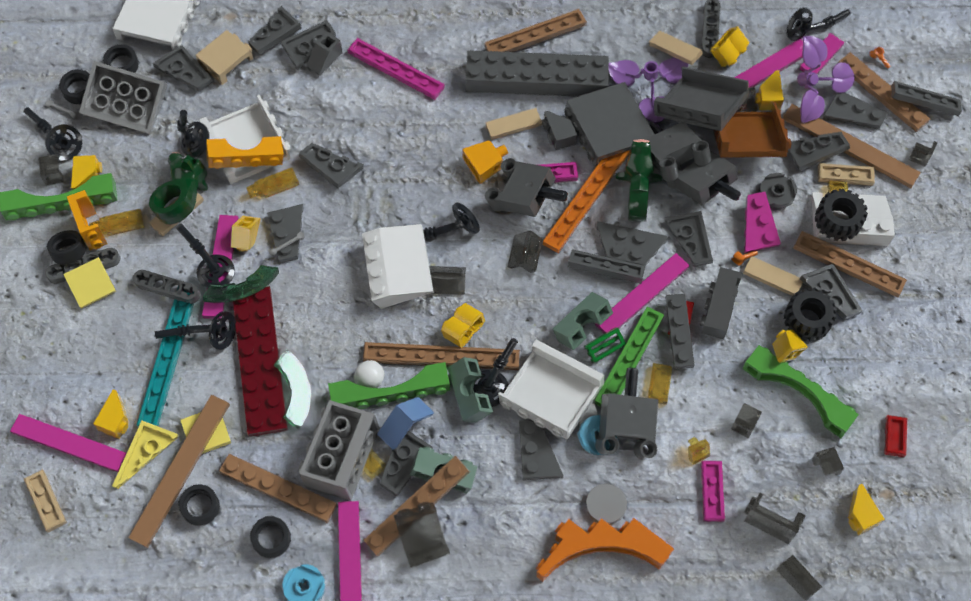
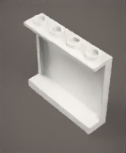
[112,0,200,50]
[199,95,291,185]
[498,339,604,439]

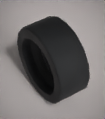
[103,44,139,73]
[59,69,90,104]
[47,230,87,265]
[178,484,220,526]
[250,516,291,558]

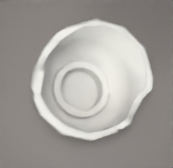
[354,360,385,388]

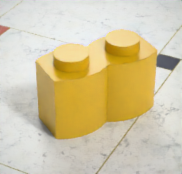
[710,26,750,67]
[441,303,485,348]

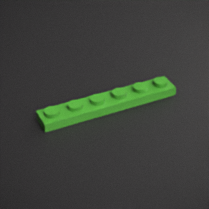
[594,306,664,407]

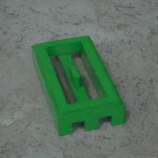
[584,327,626,363]

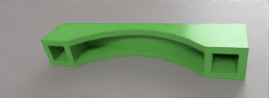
[0,173,118,220]
[743,345,859,438]
[328,362,450,410]

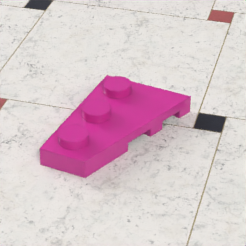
[744,191,781,254]

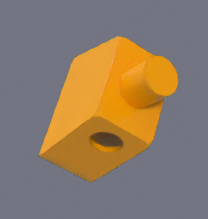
[462,140,508,184]

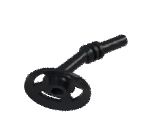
[786,7,851,41]
[23,107,83,161]
[177,110,209,158]
[423,202,480,239]
[176,223,235,289]
[155,311,236,350]
[473,338,518,407]

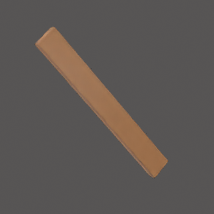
[783,104,921,189]
[363,342,520,370]
[128,394,230,548]

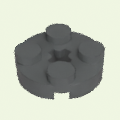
[759,173,797,208]

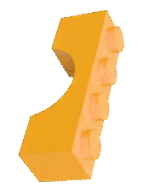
[206,136,284,169]

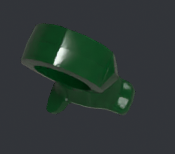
[616,139,662,222]
[149,152,208,224]

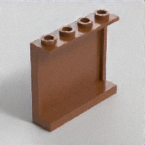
[713,102,791,158]

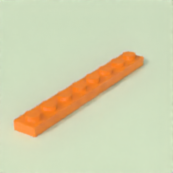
[543,150,631,254]

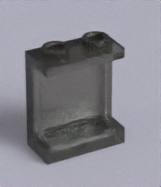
[743,492,806,544]
[393,502,450,568]

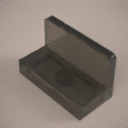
[507,230,543,273]
[429,266,466,295]
[776,555,822,601]

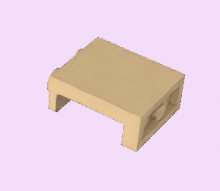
[196,30,253,85]

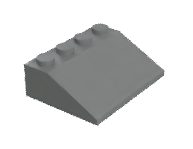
[79,61,168,134]

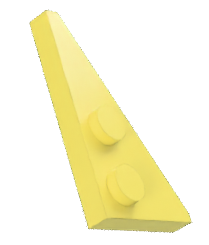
[112,421,179,489]

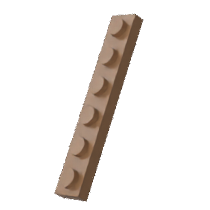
[484,9,587,52]
[838,52,930,132]
[793,231,907,298]
[219,454,337,523]
[364,456,470,556]

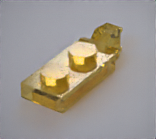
[246,167,299,199]
[89,209,145,236]

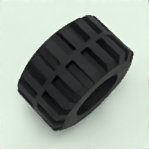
[814,189,868,241]
[784,288,837,342]

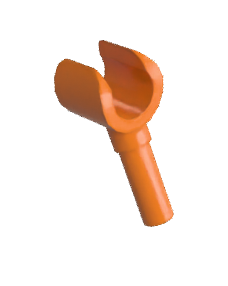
[870,47,891,69]
[731,250,758,266]

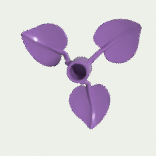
[797,36,854,123]
[609,58,689,123]

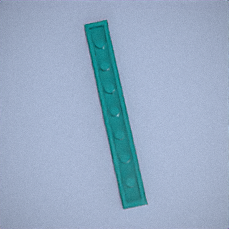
[136,285,194,427]

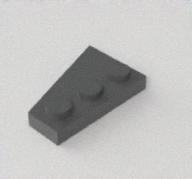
[823,92,888,130]
[788,132,850,171]
[519,420,564,480]

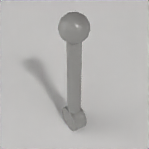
[45,100,78,118]
[269,232,305,256]

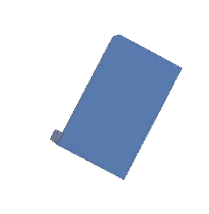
[377,397,434,450]

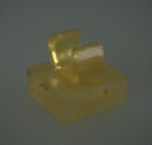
[688,437,710,465]

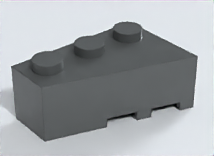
[700,267,743,339]

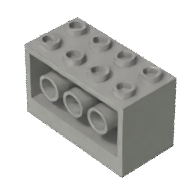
[298,400,380,501]

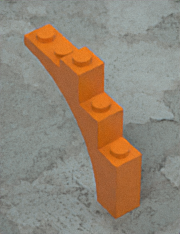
[536,518,674,582]

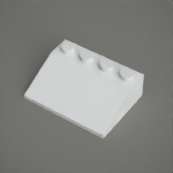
[811,192,895,246]
[362,224,434,309]

